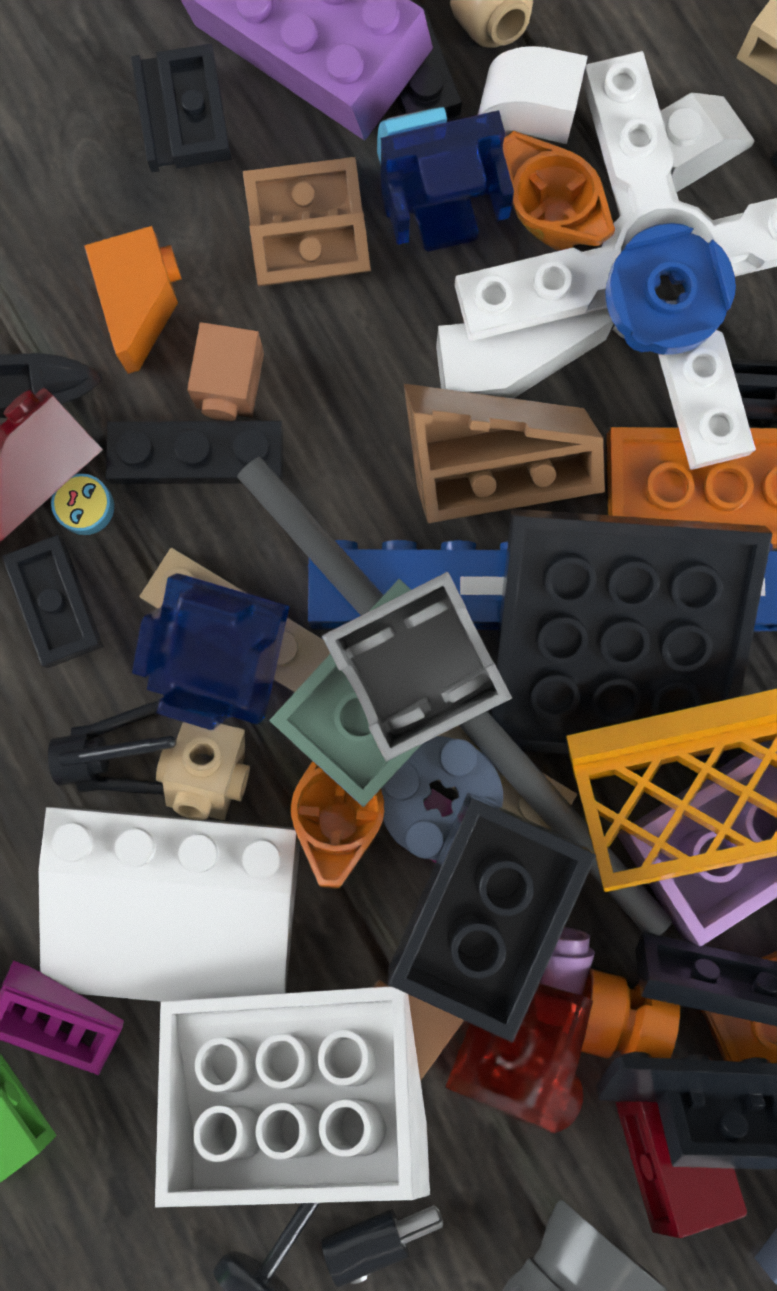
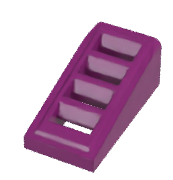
[0,960,124,1075]

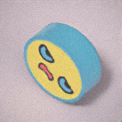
[51,474,114,535]

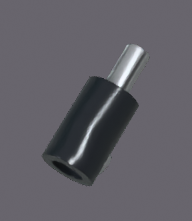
[321,1205,443,1288]

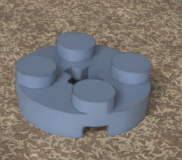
[381,736,503,860]

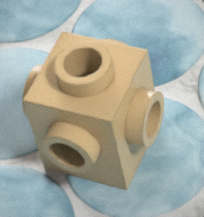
[156,715,250,820]

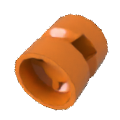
[571,968,680,1059]

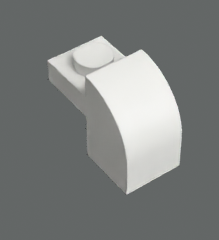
[476,47,588,161]

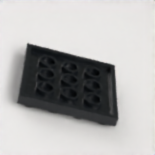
[489,509,773,764]

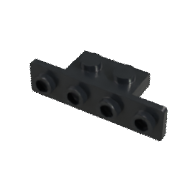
[596,1052,777,1169]

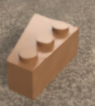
[404,384,605,523]

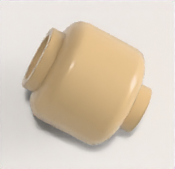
[450,0,533,48]

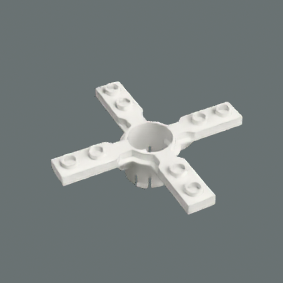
[455,51,777,470]

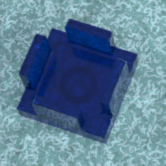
[381,110,514,252]
[132,573,290,730]

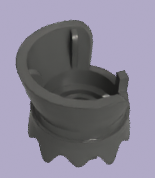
[502,1200,668,1291]

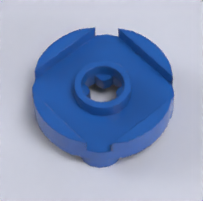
[605,223,736,355]

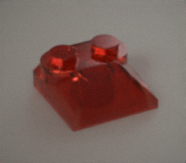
[445,983,593,1133]

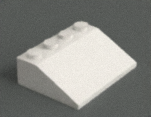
[38,807,300,1002]
[155,987,430,1207]

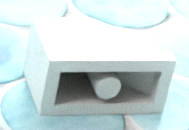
[660,92,755,192]

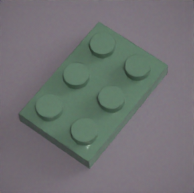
[269,579,423,807]

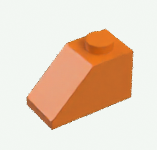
[84,226,182,374]

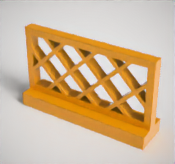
[566,689,777,892]

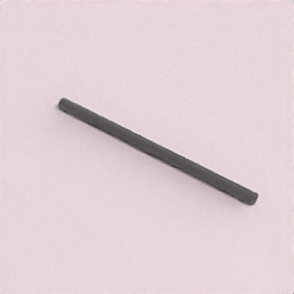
[237,457,672,936]

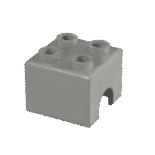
[322,572,512,762]

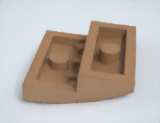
[243,157,371,287]

